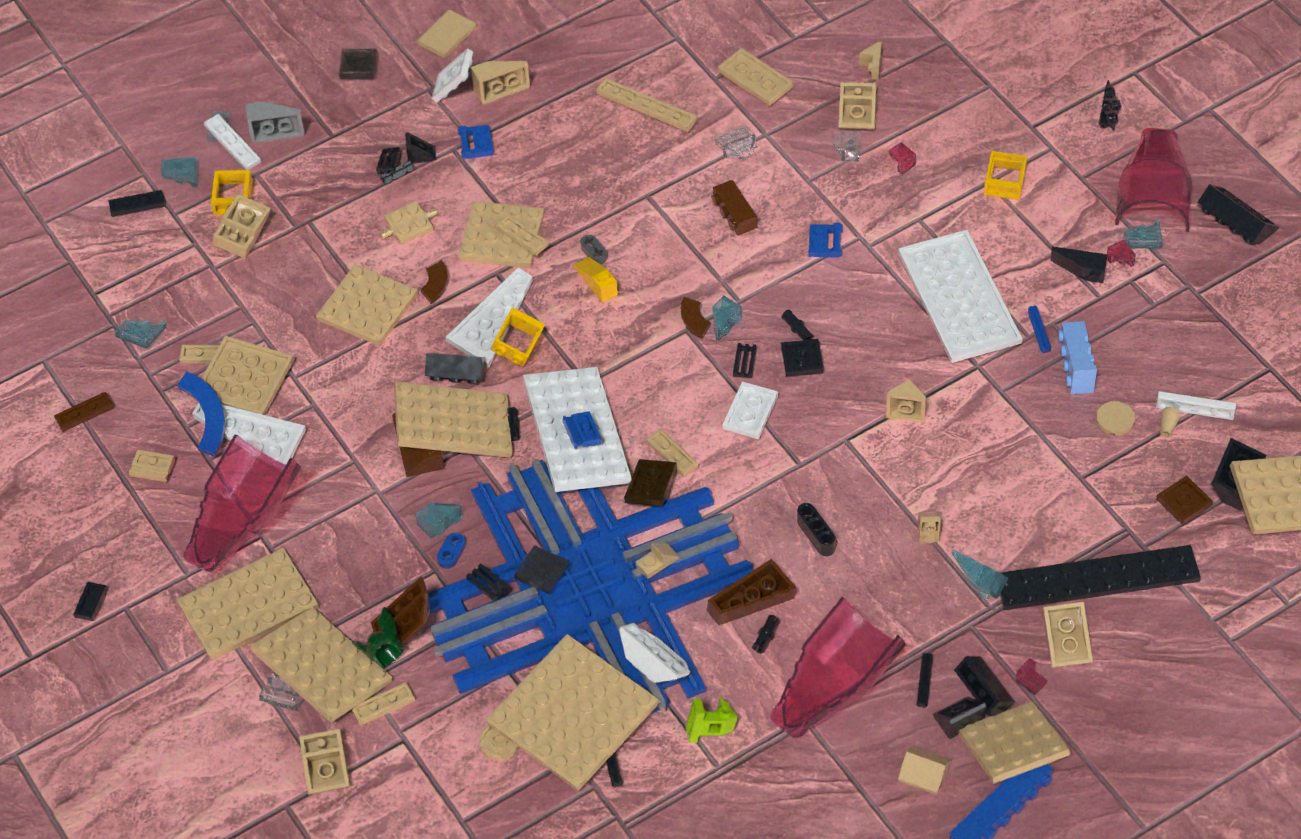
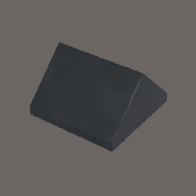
[933,696,986,739]

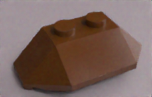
[371,577,431,644]

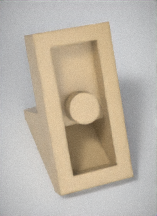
[859,42,882,80]
[636,542,680,579]

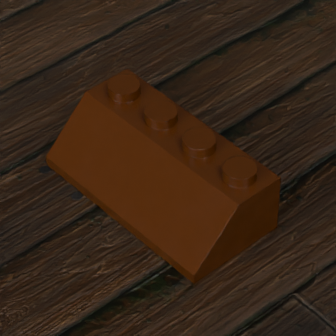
[392,413,444,477]

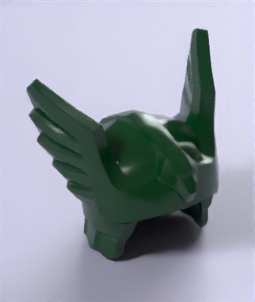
[352,607,405,669]

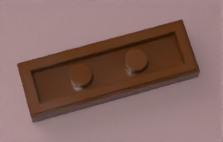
[54,391,114,432]

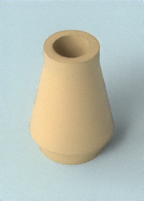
[1160,407,1180,437]

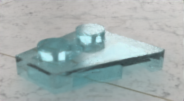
[161,157,198,188]
[1123,220,1163,249]
[115,320,167,349]

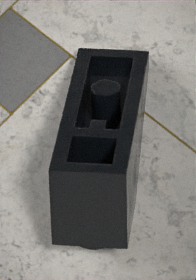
[1050,246,1108,283]

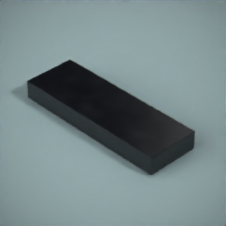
[108,190,165,217]

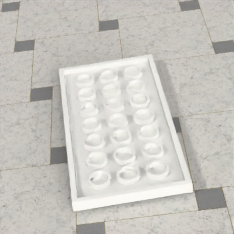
[898,230,1022,363]
[523,367,631,492]

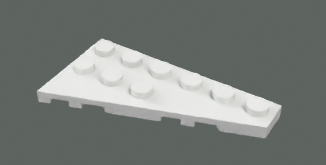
[193,402,306,474]

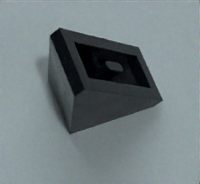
[405,132,436,164]

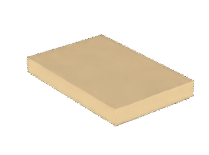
[417,9,477,59]

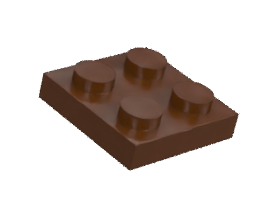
[1156,475,1213,525]

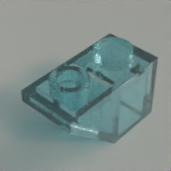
[712,296,742,341]
[415,503,462,539]

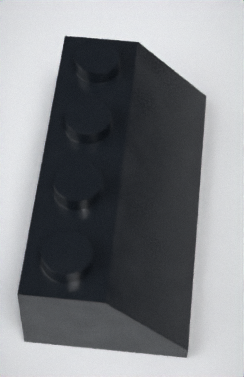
[1197,184,1279,244]

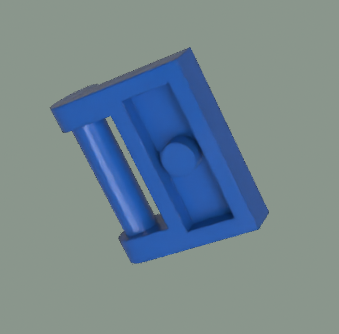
[458,124,494,159]
[809,222,843,258]

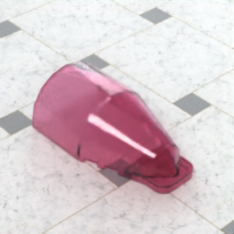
[1115,128,1192,232]
[184,434,301,572]
[770,597,906,738]

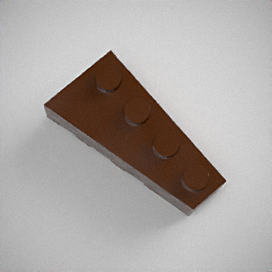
[707,559,796,625]

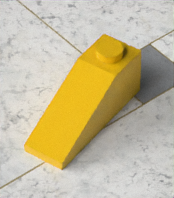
[573,257,618,303]

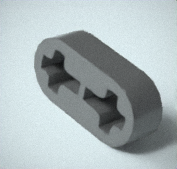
[581,235,607,264]

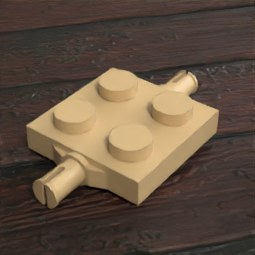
[379,201,438,245]

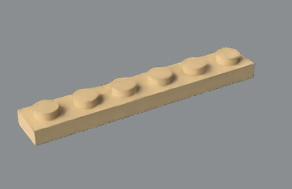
[597,78,697,132]

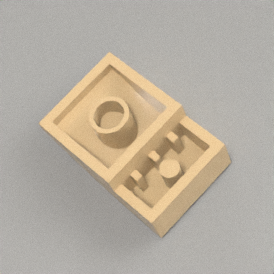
[839,82,876,129]
[212,194,271,259]
[299,729,350,795]

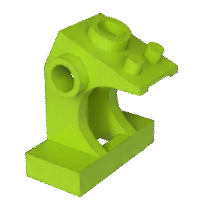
[685,697,738,743]

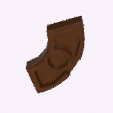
[421,260,448,304]
[681,297,710,339]

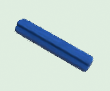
[1028,305,1051,353]

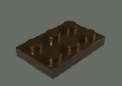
[624,459,677,507]

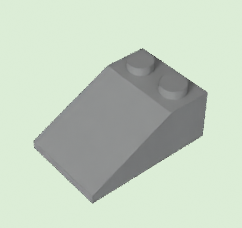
[245,101,305,143]

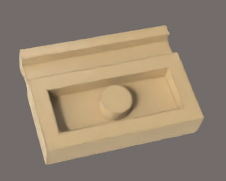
[129,450,175,482]

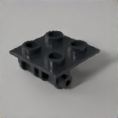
[1099,80,1121,131]

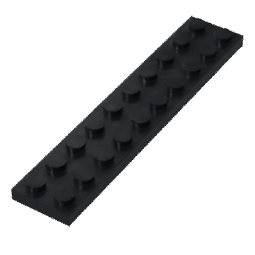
[995,545,1201,611]

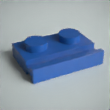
[562,411,602,449]

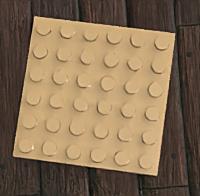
[486,634,659,791]

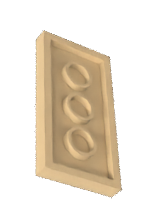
[718,48,793,106]

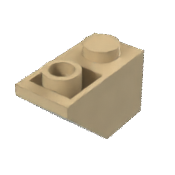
[918,511,940,543]

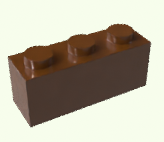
[711,180,757,236]

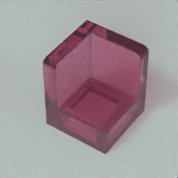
[889,142,916,175]
[1107,240,1136,267]
[1016,658,1047,695]

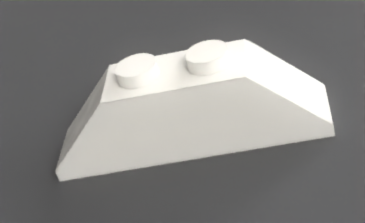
[619,623,690,683]

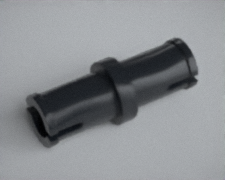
[781,309,814,340]
[752,615,780,653]

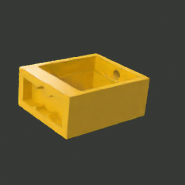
[984,151,1027,200]
[211,170,253,215]
[490,307,545,367]

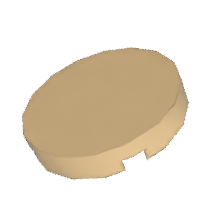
[1096,401,1135,436]
[479,725,519,761]

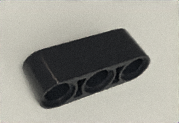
[797,503,835,556]

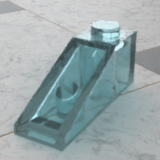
[951,549,1008,599]

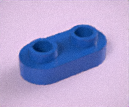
[437,533,466,569]

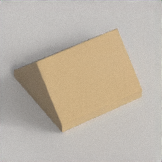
[886,379,926,423]
[898,746,952,795]

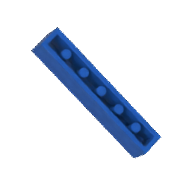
[949,764,1053,839]

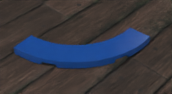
[177,371,225,457]

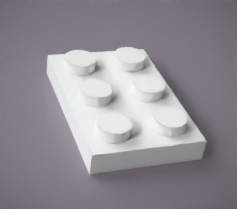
[431,48,473,102]
[723,382,778,440]

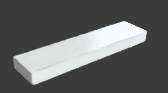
[204,114,261,170]
[1156,391,1236,420]

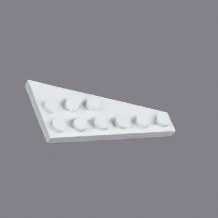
[446,268,533,368]

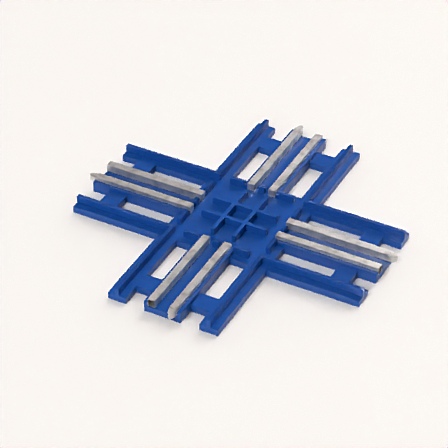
[428,459,753,714]

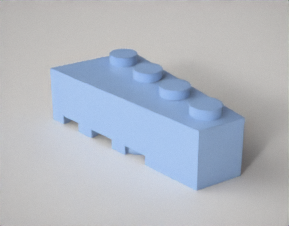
[1058,321,1097,394]

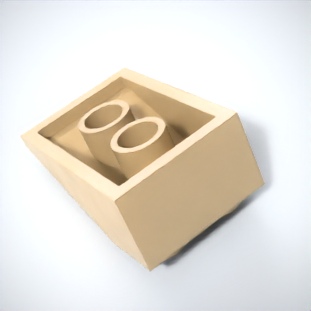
[471,61,530,105]
[1041,602,1093,668]

